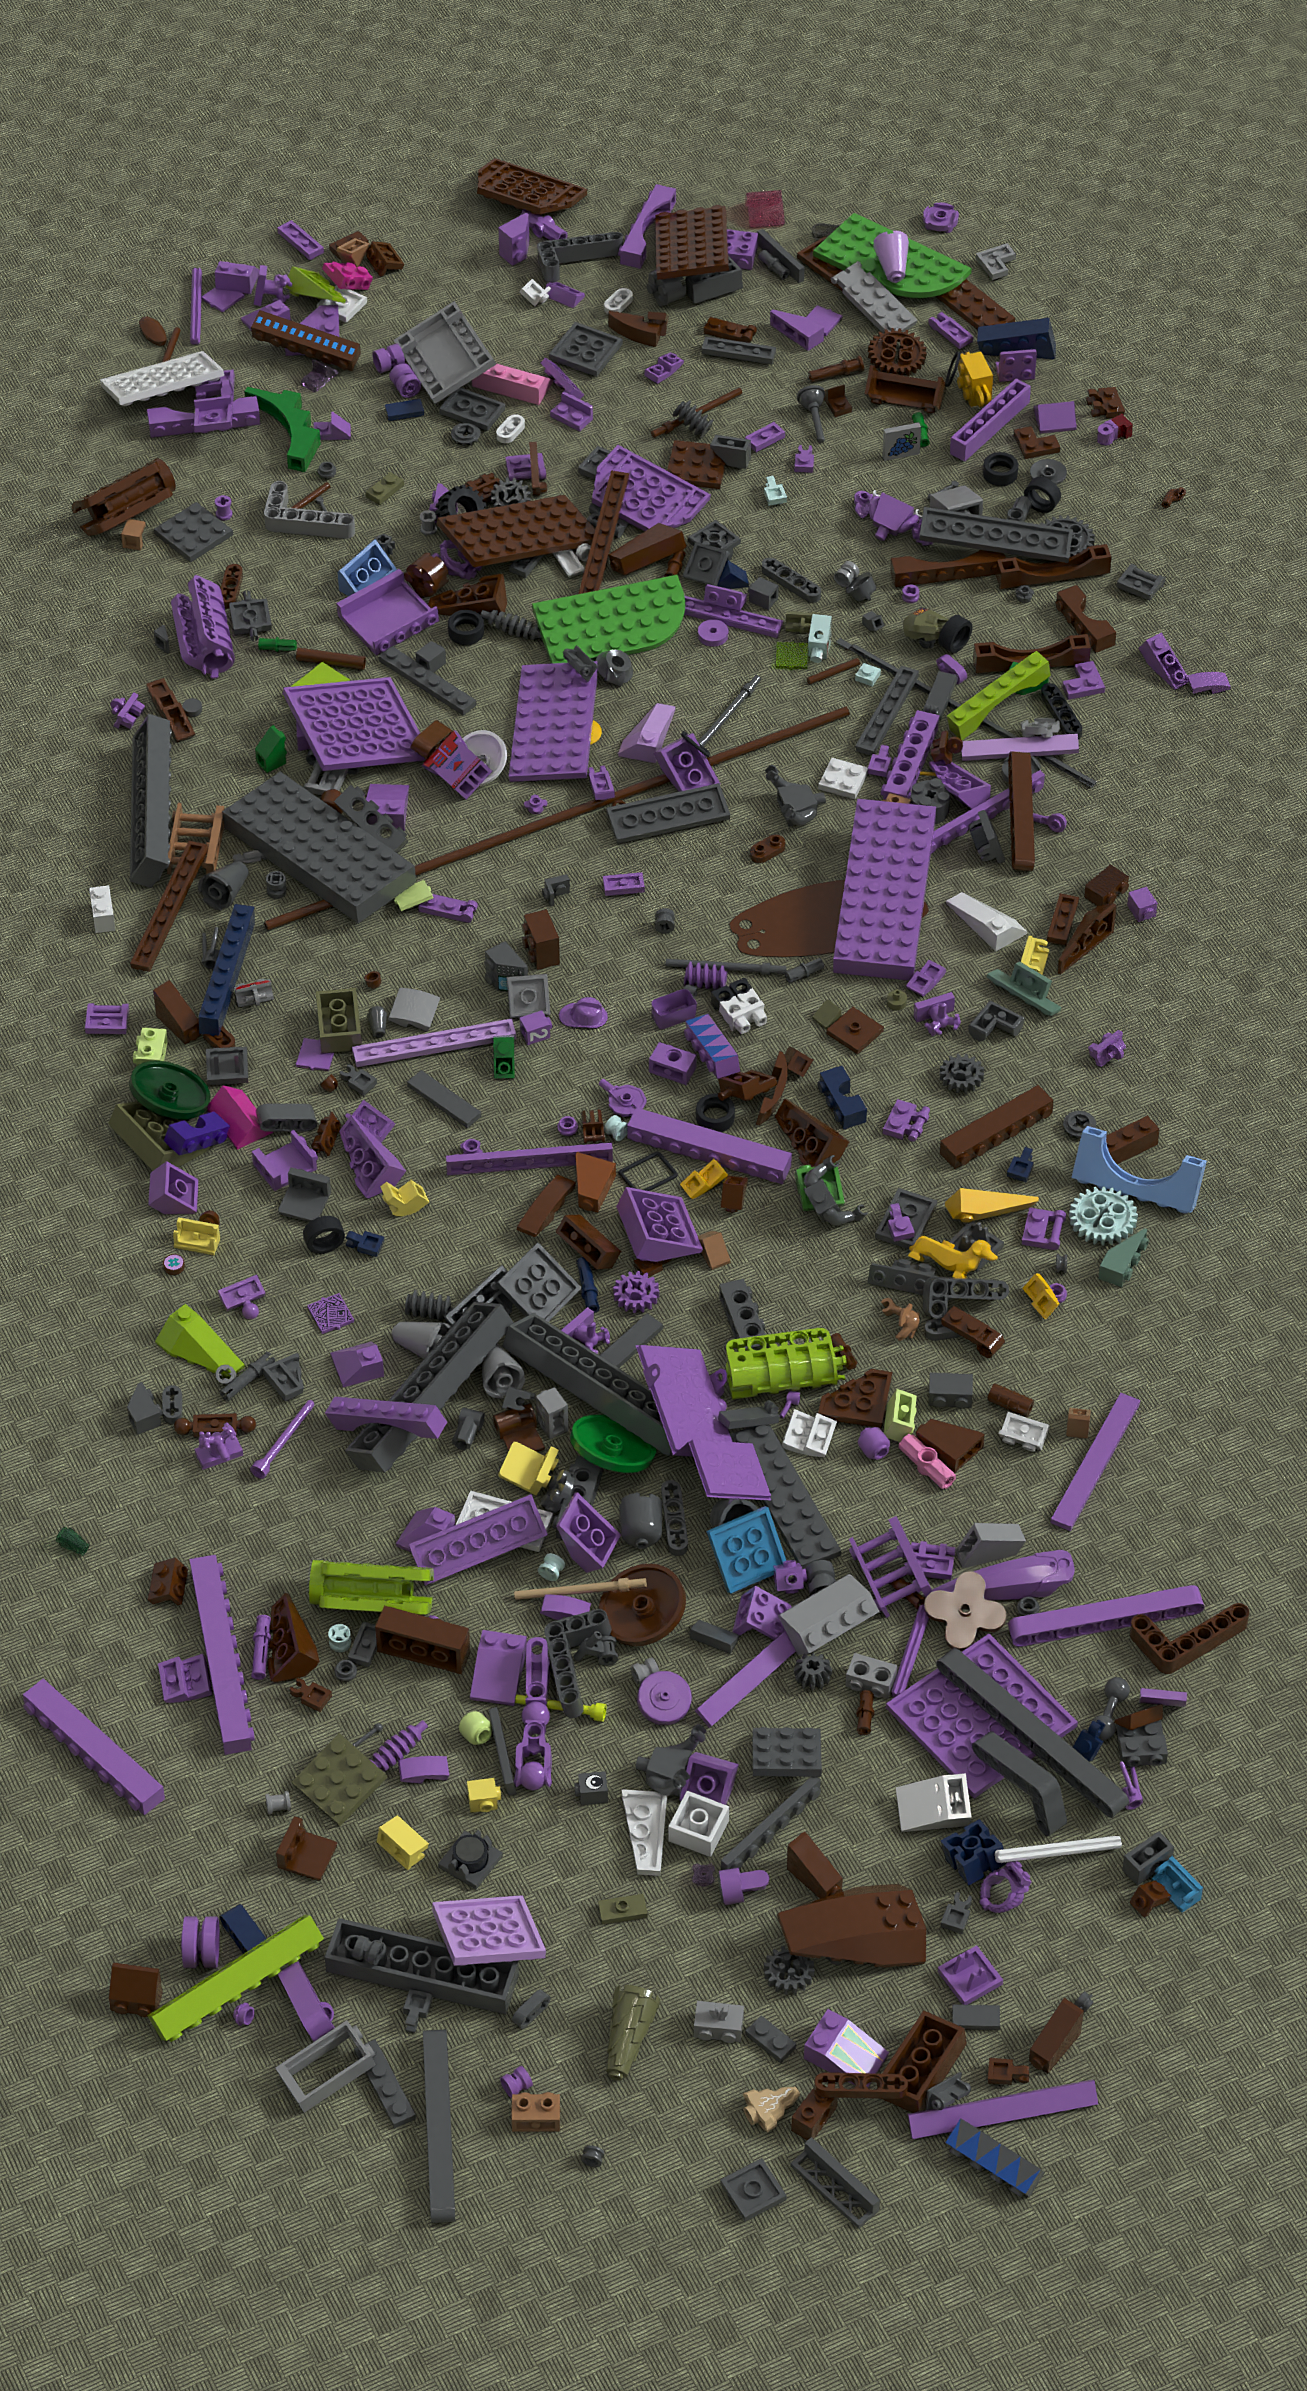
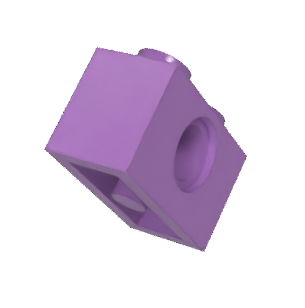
[649,1042,696,1085]

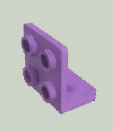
[995,349,1037,382]
[732,1586,792,1640]

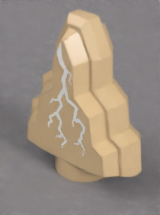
[743,2087,800,2133]

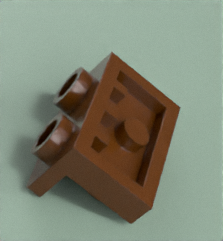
[366,241,404,277]

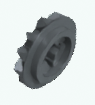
[451,423,480,446]
[1063,1111,1096,1139]

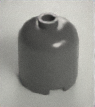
[619,1493,662,1549]
[710,1498,758,1528]

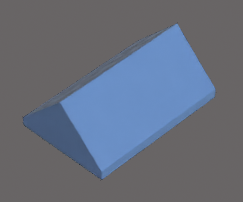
[338,539,397,596]

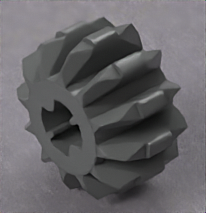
[794,1652,832,1691]

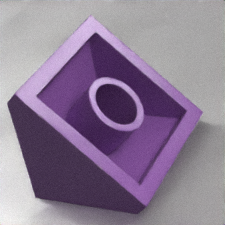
[1033,401,1076,434]

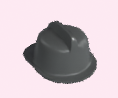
[846,572,876,602]

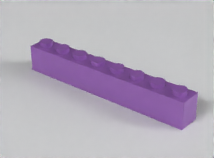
[627,1108,792,1184]
[23,1678,165,1815]

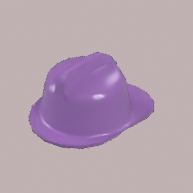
[559,997,608,1028]

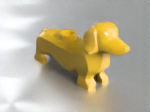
[908,1236,998,1278]

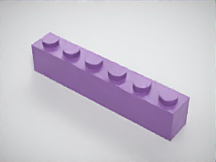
[950,379,1031,462]

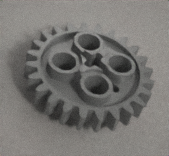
[1040,515,1095,562]

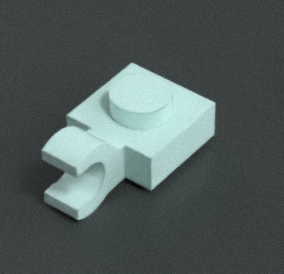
[764,476,787,506]

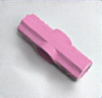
[899,1434,956,1489]

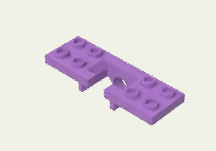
[194,369,235,433]

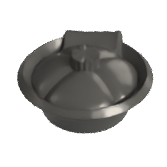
[596,649,633,687]

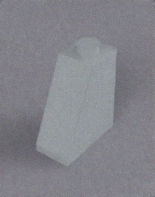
[955,1523,1026,1568]

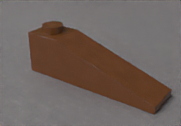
[428,574,507,619]
[1058,903,1117,975]

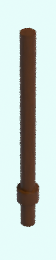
[651,388,742,438]

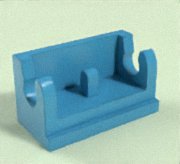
[1151,1856,1203,1913]

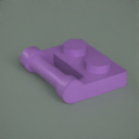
[505,453,546,481]
[85,1003,129,1034]
[1022,1207,1066,1250]

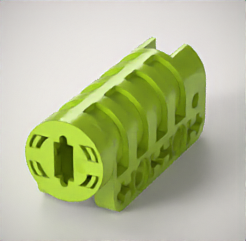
[309,1560,434,1614]

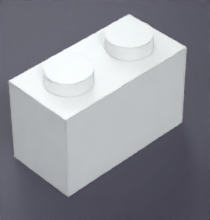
[89,885,115,933]

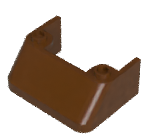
[864,365,947,414]

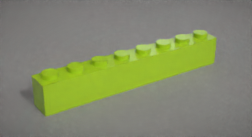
[147,1915,324,2042]

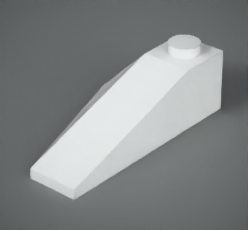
[946,892,1027,952]

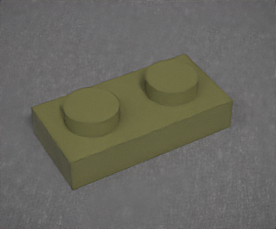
[366,472,404,505]

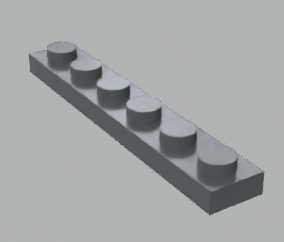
[379,646,476,716]
[855,666,919,756]
[721,1777,821,1870]

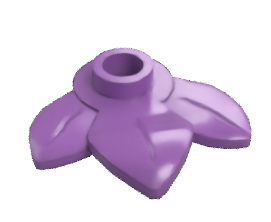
[854,491,878,518]

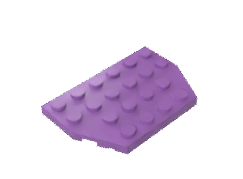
[592,445,711,531]

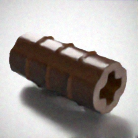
[987,1383,1034,1417]

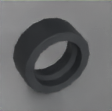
[983,452,1019,486]
[1024,477,1061,513]
[448,610,484,645]
[939,615,973,653]
[696,1093,735,1132]
[303,1216,345,1254]

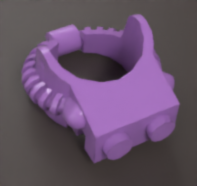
[440,540,483,580]
[979,1861,1032,1913]

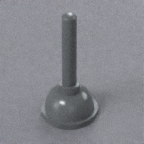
[796,385,825,443]

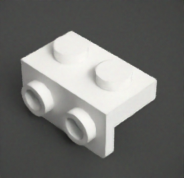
[998,1412,1050,1452]

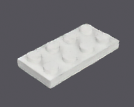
[456,1491,553,1552]

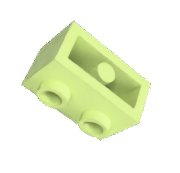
[133,1028,168,1066]
[884,1389,917,1442]

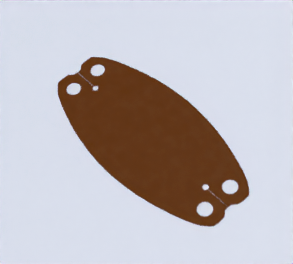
[729,880,929,957]

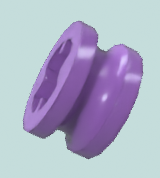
[902,585,919,603]

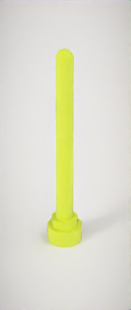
[515,1694,607,1722]

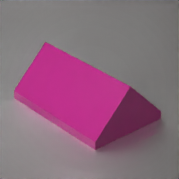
[207,1085,273,1150]

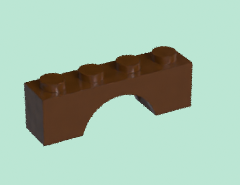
[1055,585,1116,653]

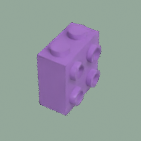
[727,229,758,270]

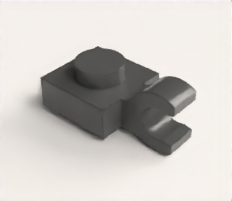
[403,1989,433,2033]

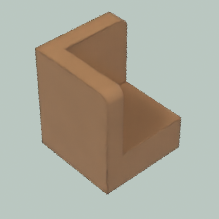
[121,519,146,551]

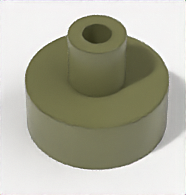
[887,989,907,1011]

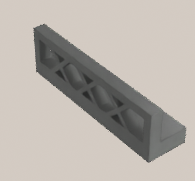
[790,2137,880,2229]

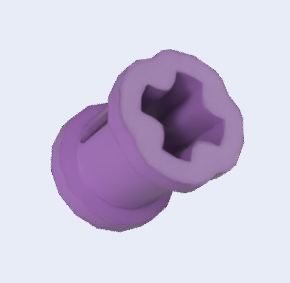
[215,495,233,521]

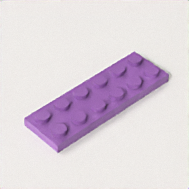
[408,1494,548,1585]

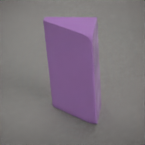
[545,282,585,308]

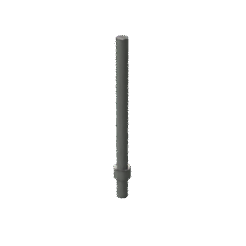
[698,675,761,746]
[666,959,786,975]

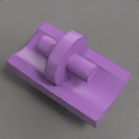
[110,693,145,729]
[1088,1030,1126,1067]

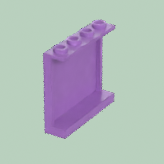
[336,569,439,655]

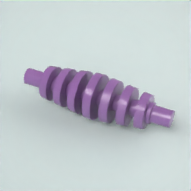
[369,1720,428,1771]

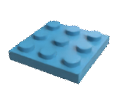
[706,1506,786,1594]

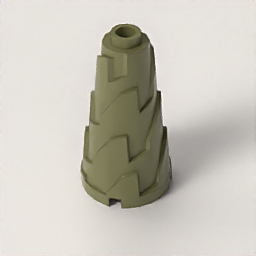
[606,1985,660,2081]

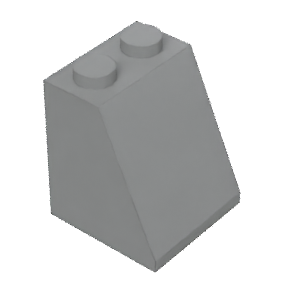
[930,485,983,516]

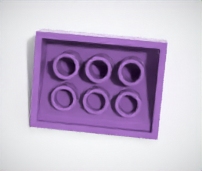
[616,1187,703,1262]

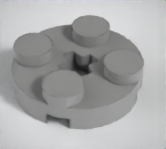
[1021,718,1060,738]

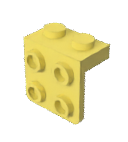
[498,1442,559,1495]

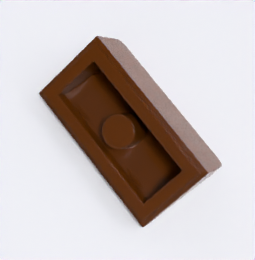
[1114,1704,1163,1730]

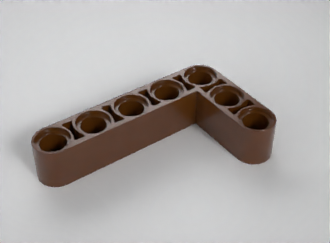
[1130,1603,1249,1674]

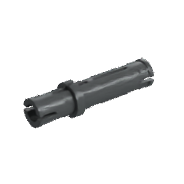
[219,1351,275,1401]

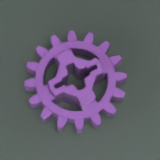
[613,1271,659,1313]

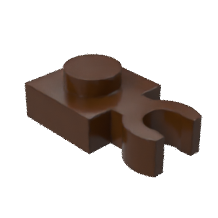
[290,1678,332,1712]

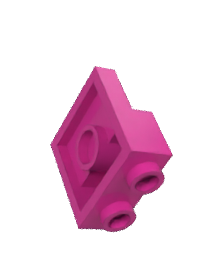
[322,262,373,290]

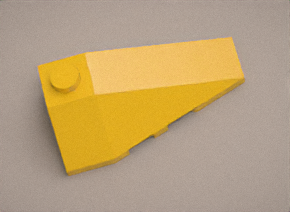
[945,1188,1039,1222]

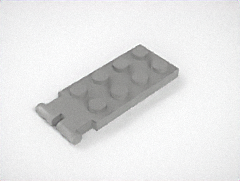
[831,261,917,334]

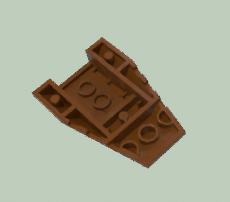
[777,1884,926,1968]

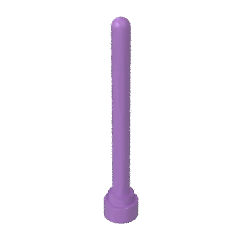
[250,1400,314,1479]

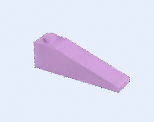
[618,703,675,763]

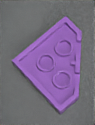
[285,305,339,356]

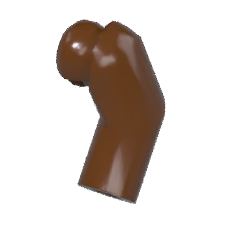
[1161,487,1186,508]

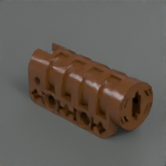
[72,458,176,536]

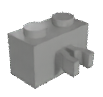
[694,2001,744,2043]

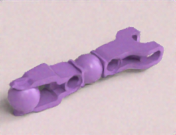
[514,1637,552,1791]

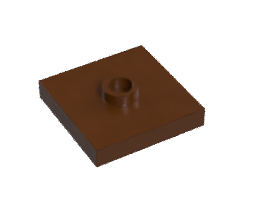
[826,1007,884,1055]

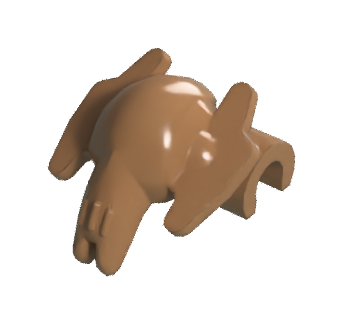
[881,1298,920,1341]

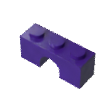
[164,1112,230,1156]

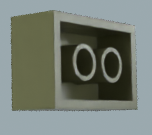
[316,988,362,1053]

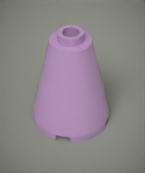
[873,231,909,283]

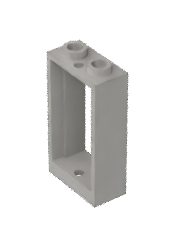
[275,2020,376,2113]

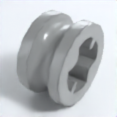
[216,1365,236,1385]

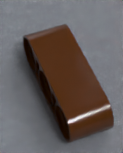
[410,720,453,759]

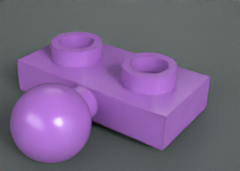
[218,1275,265,1320]

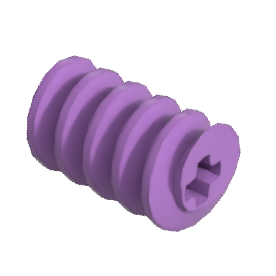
[684,961,727,990]

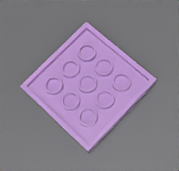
[432,1895,546,1966]

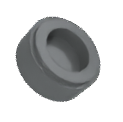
[182,698,202,717]

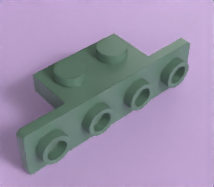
[987,962,1061,1016]

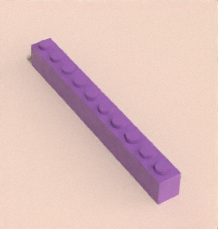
[190,1555,255,1755]

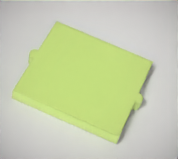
[394,880,433,911]

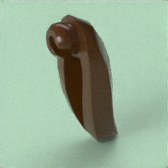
[139,316,167,346]

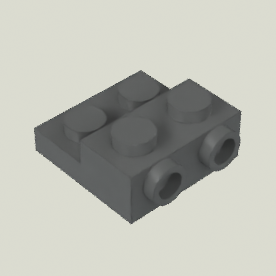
[1116,1721,1168,1767]

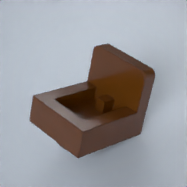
[1130,1880,1171,1917]

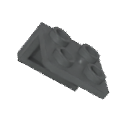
[278,1167,331,1222]

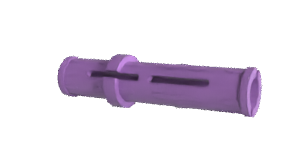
[251,1615,271,1680]

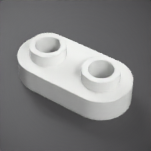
[604,288,633,314]
[496,415,525,444]

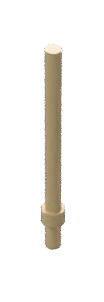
[514,1578,647,1600]

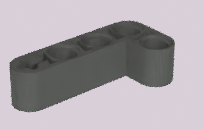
[923,1277,1009,1319]

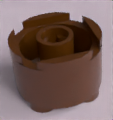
[404,553,449,598]

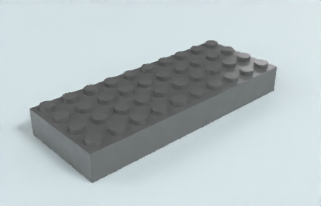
[222,772,416,924]

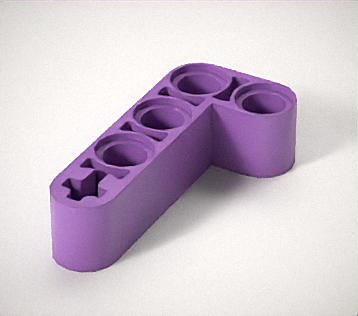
[278,1961,335,2042]

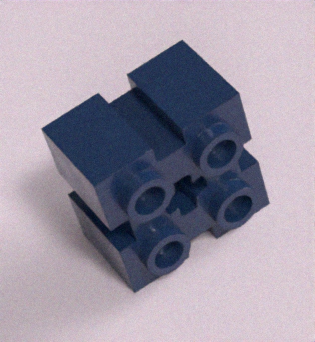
[940,1819,1007,1886]

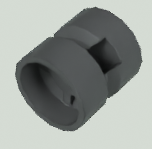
[805,1560,836,1596]

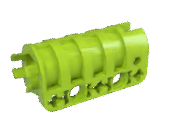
[726,1328,846,1400]

